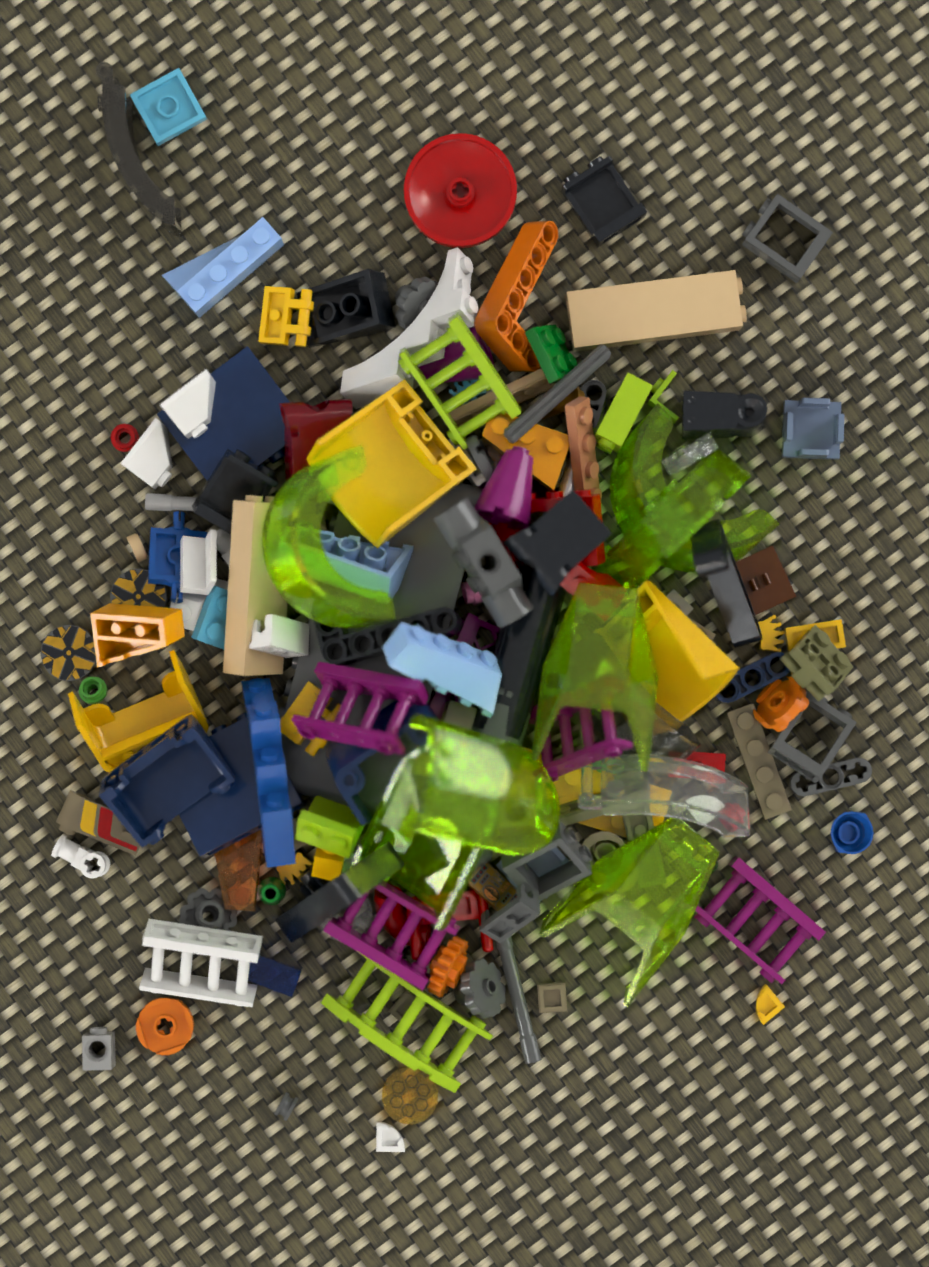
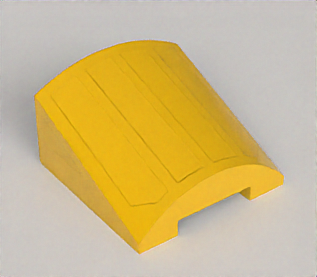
[306,379,477,549]
[586,580,739,739]

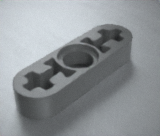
[789,757,872,796]

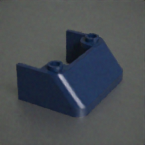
[326,700,465,825]

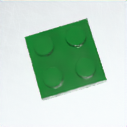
[525,324,578,384]

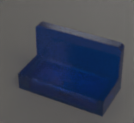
[248,954,302,997]

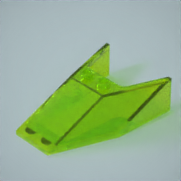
[531,583,659,772]
[539,815,720,1008]

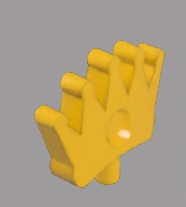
[758,615,785,652]
[277,852,313,885]

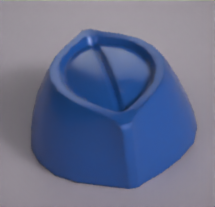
[830,811,874,854]

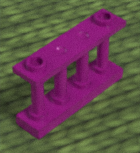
[291,662,429,755]
[529,676,633,782]
[692,856,826,984]
[323,881,460,990]

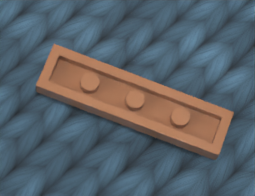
[565,396,602,499]

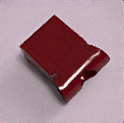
[279,399,352,489]

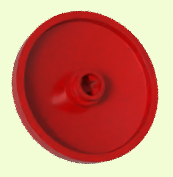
[404,133,517,248]

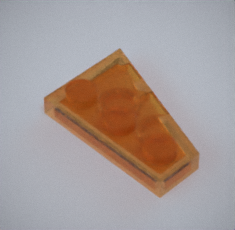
[214,830,263,912]

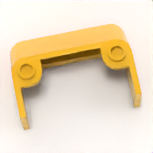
[68,650,209,772]

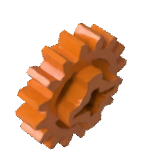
[427,936,469,998]

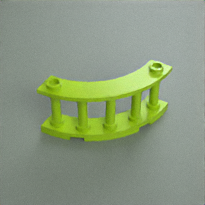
[321,952,493,1093]

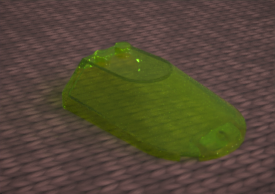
[410,714,560,855]
[350,743,497,931]

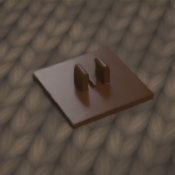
[736,545,796,615]

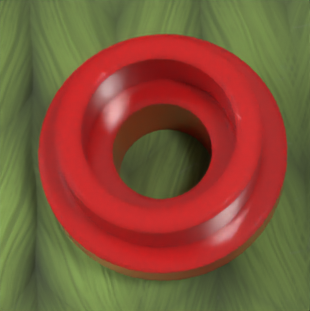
[111,424,139,452]

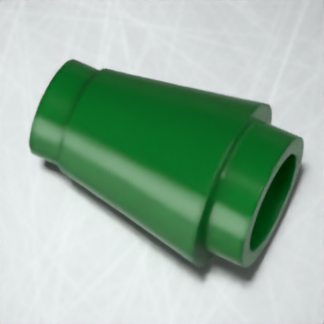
[258,877,286,905]

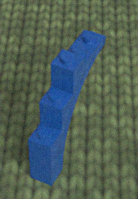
[241,678,296,868]

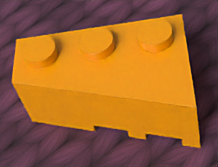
[482,413,569,492]
[90,603,185,668]

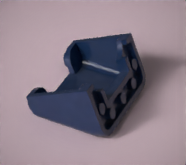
[99,714,235,848]

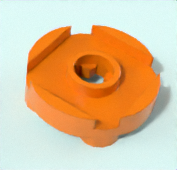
[753,676,809,732]
[136,997,194,1055]

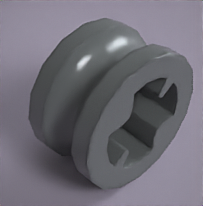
[274,1092,299,1121]

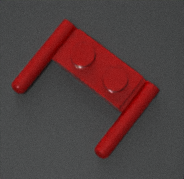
[406,890,493,961]

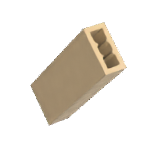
[566,270,747,352]
[223,495,293,676]

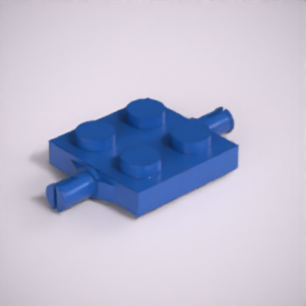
[148,511,208,603]

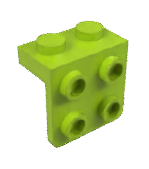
[295,796,366,859]

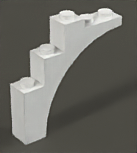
[340,247,478,409]

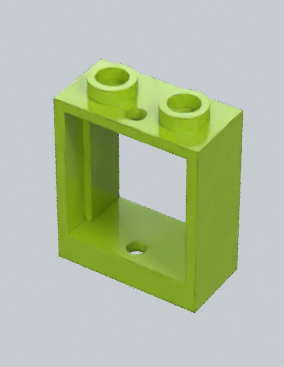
[595,373,653,454]

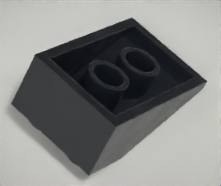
[296,269,396,348]

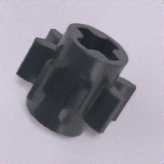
[299,864,331,897]

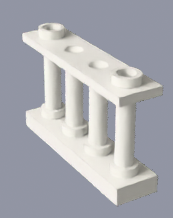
[139,919,263,1007]

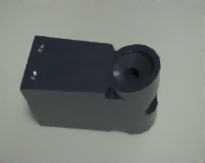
[682,391,768,440]
[503,490,612,597]

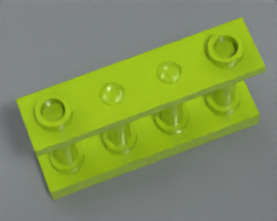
[398,312,522,450]

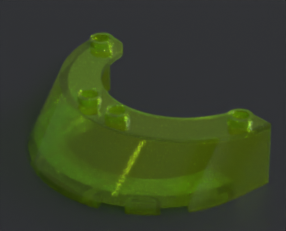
[610,403,780,573]
[262,445,396,628]
[597,445,752,597]

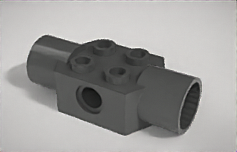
[433,497,534,628]

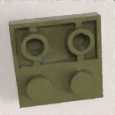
[780,625,854,702]

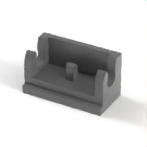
[479,883,540,943]

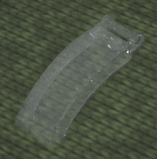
[578,754,750,837]

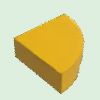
[756,984,785,1025]

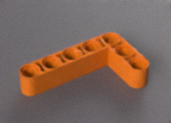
[475,221,558,372]

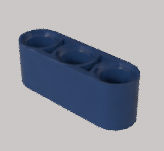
[714,652,790,703]

